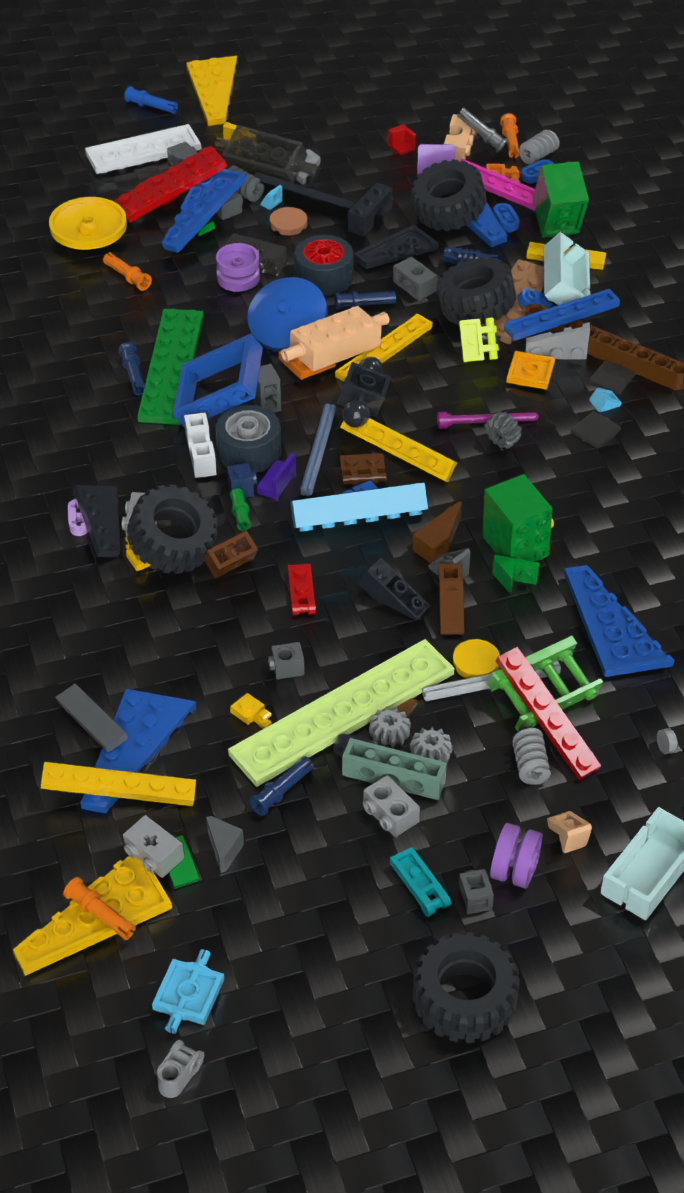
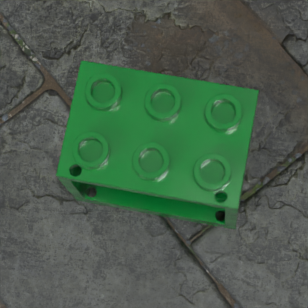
[533,162,589,238]
[483,474,553,562]

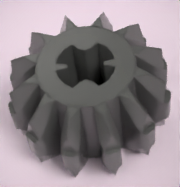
[485,412,522,449]

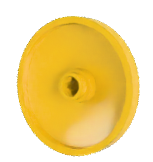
[49,197,127,250]

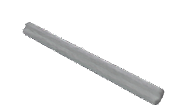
[422,661,561,701]

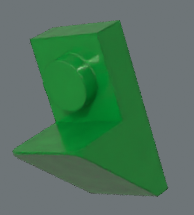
[492,555,540,593]

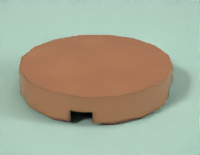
[270,207,308,236]

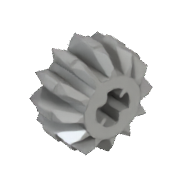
[369,706,411,748]
[410,727,452,763]

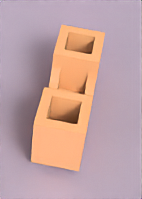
[444,114,476,162]

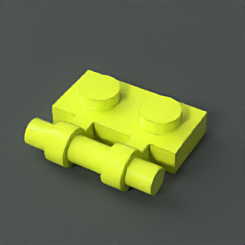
[459,318,499,363]

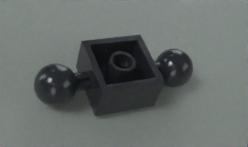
[337,356,391,428]

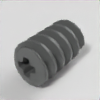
[228,165,265,202]

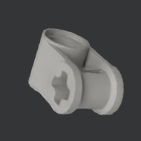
[157,1040,204,1098]

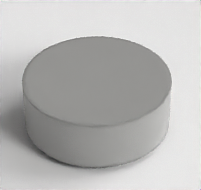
[657,728,678,754]

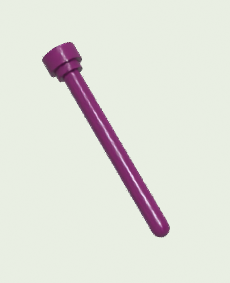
[437,411,538,429]

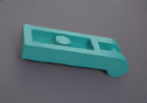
[390,847,451,917]

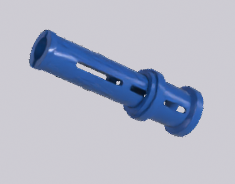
[124,86,178,114]

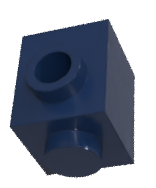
[227,463,257,498]

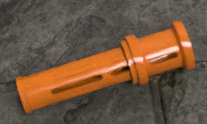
[500,113,520,158]
[103,253,152,291]
[63,877,136,940]

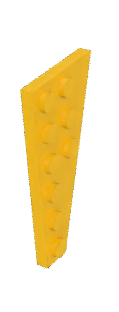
[186,56,237,126]
[13,856,172,976]

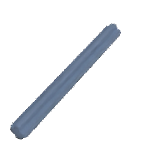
[300,404,335,497]

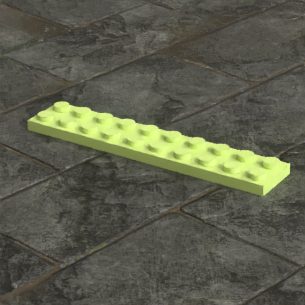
[228,639,455,787]

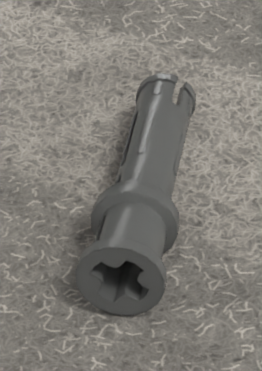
[457,107,508,153]

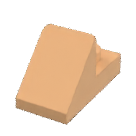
[547,811,592,853]

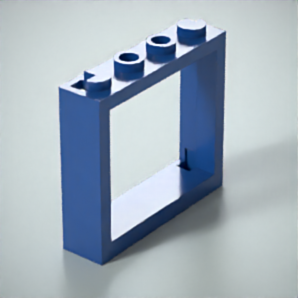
[173,334,263,428]

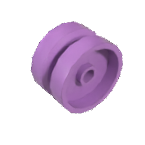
[216,243,260,292]
[490,823,543,889]

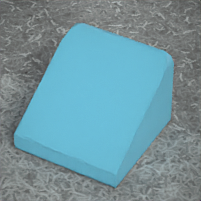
[260,185,282,210]
[589,388,622,412]

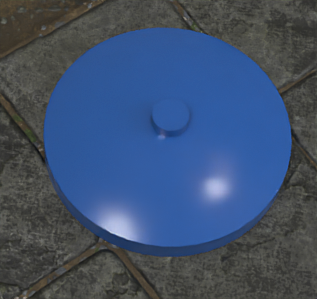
[247,277,328,352]

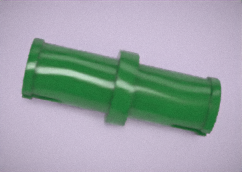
[230,488,251,531]

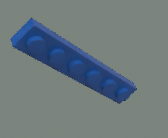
[504,289,620,341]

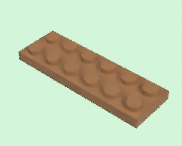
[481,259,544,344]

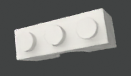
[184,413,216,478]

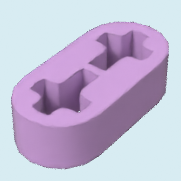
[68,499,88,536]

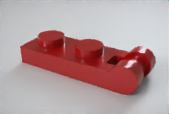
[288,564,316,616]

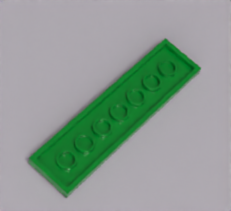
[138,309,204,425]

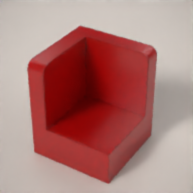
[388,124,416,155]

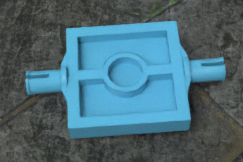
[152,949,224,1034]

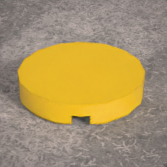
[453,639,500,678]

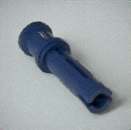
[334,291,396,311]
[118,342,146,395]
[249,756,314,816]

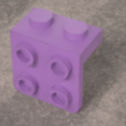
[417,144,455,176]

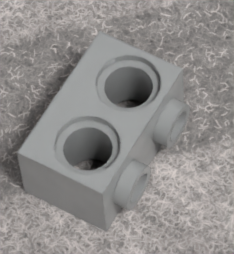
[363,775,420,838]

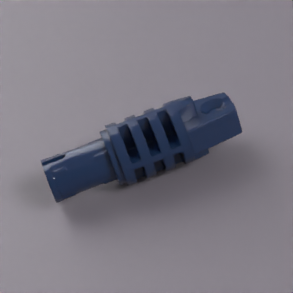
[443,247,498,264]

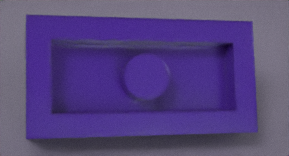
[257,453,296,500]

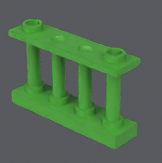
[487,636,603,731]

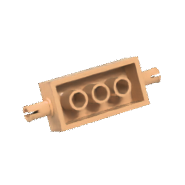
[281,306,389,372]

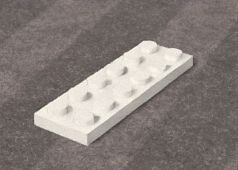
[85,124,201,174]

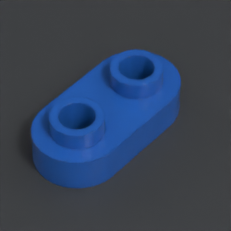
[521,160,554,184]
[493,203,520,232]
[517,288,555,308]

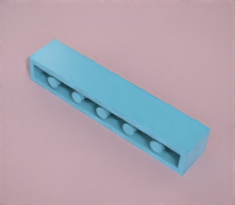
[290,483,428,532]

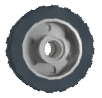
[215,405,281,473]

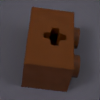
[204,531,258,579]

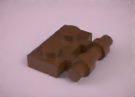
[340,453,387,486]

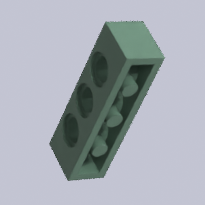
[342,738,447,800]

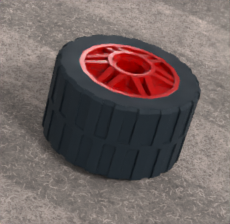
[294,235,354,296]

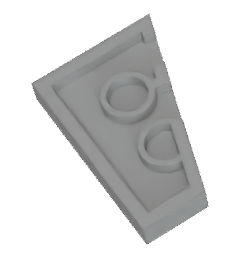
[525,322,590,359]

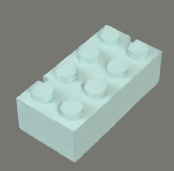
[544,232,590,305]
[600,807,684,920]

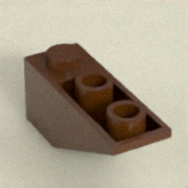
[412,501,462,563]
[438,564,464,635]

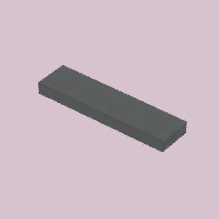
[56,684,129,753]

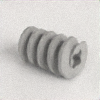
[519,130,559,165]
[512,728,551,785]

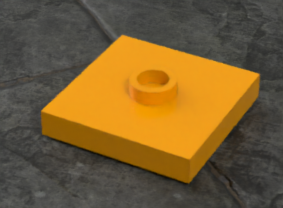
[506,351,555,390]

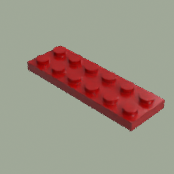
[114,145,228,223]

